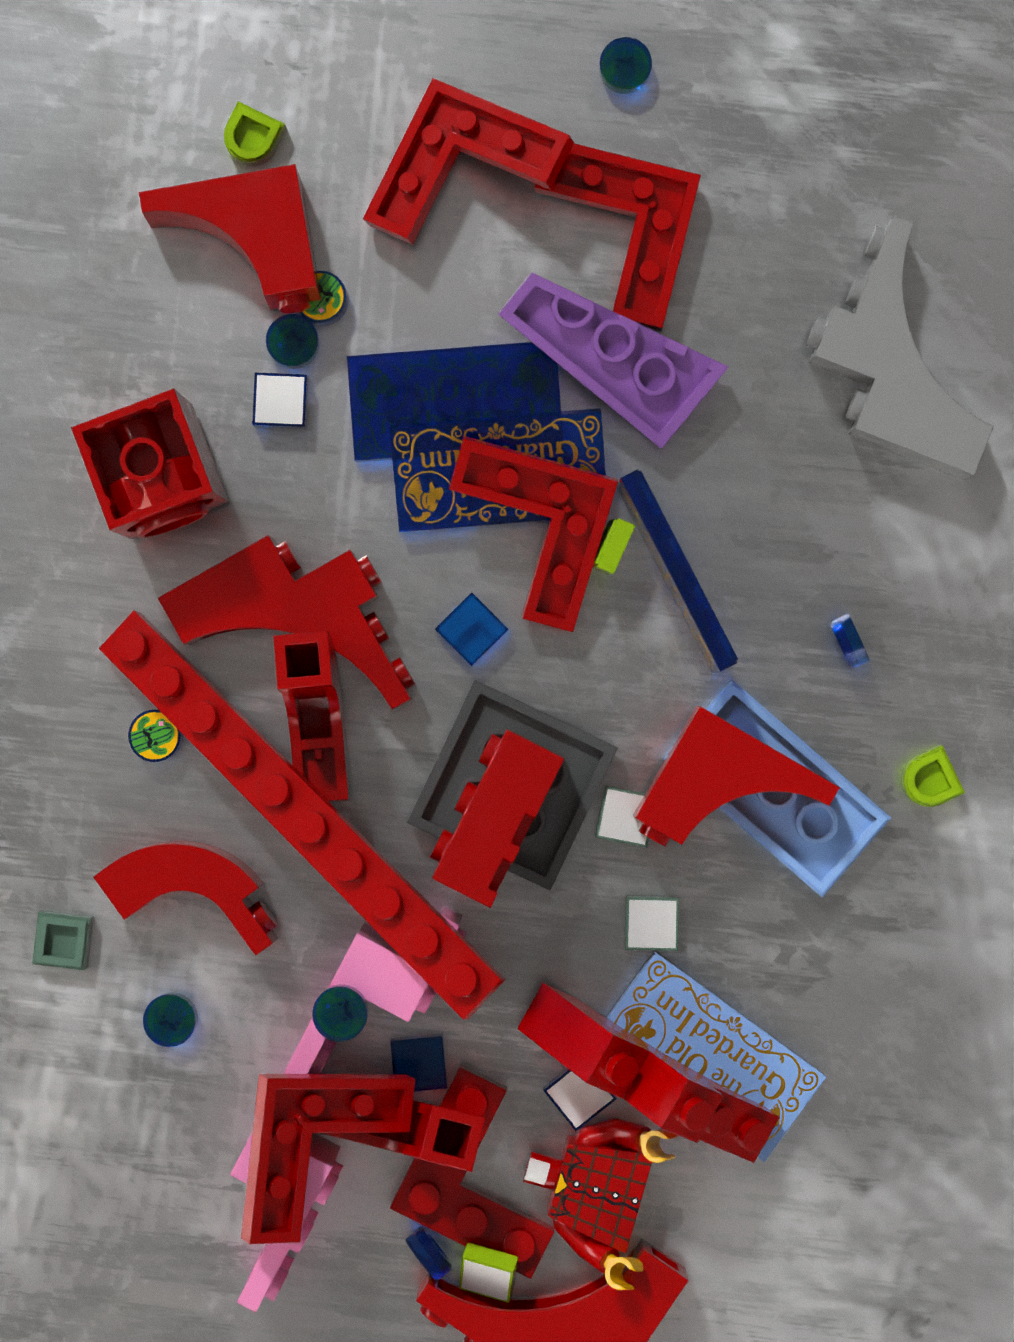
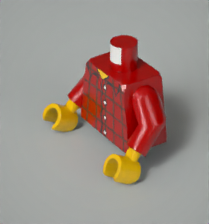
[523,1118,677,1290]

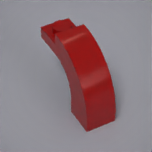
[273,631,350,802]
[93,841,278,956]
[321,1100,485,1172]

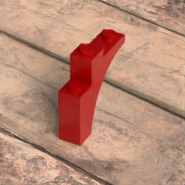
[158,535,416,709]
[517,983,780,1163]
[416,1238,689,1342]

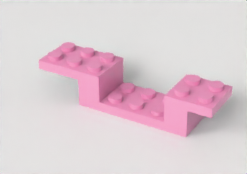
[230,906,466,1312]

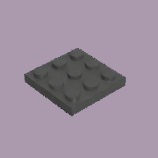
[407,680,618,891]

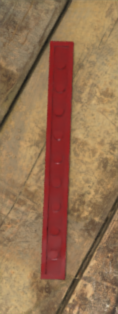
[99,610,506,1020]

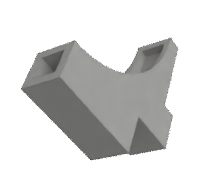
[806,215,994,480]

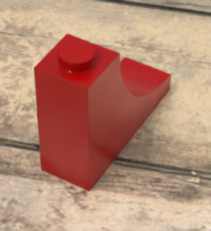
[139,164,322,313]
[633,706,840,847]

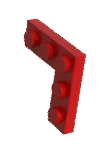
[363,78,574,245]
[535,143,701,331]
[449,436,618,632]
[389,1064,554,1279]
[241,1074,415,1244]

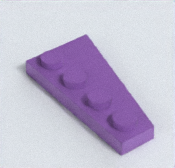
[498,272,729,449]

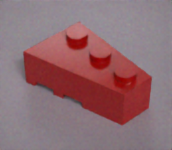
[430,729,564,908]

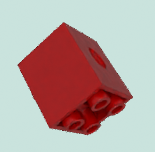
[71,388,229,539]

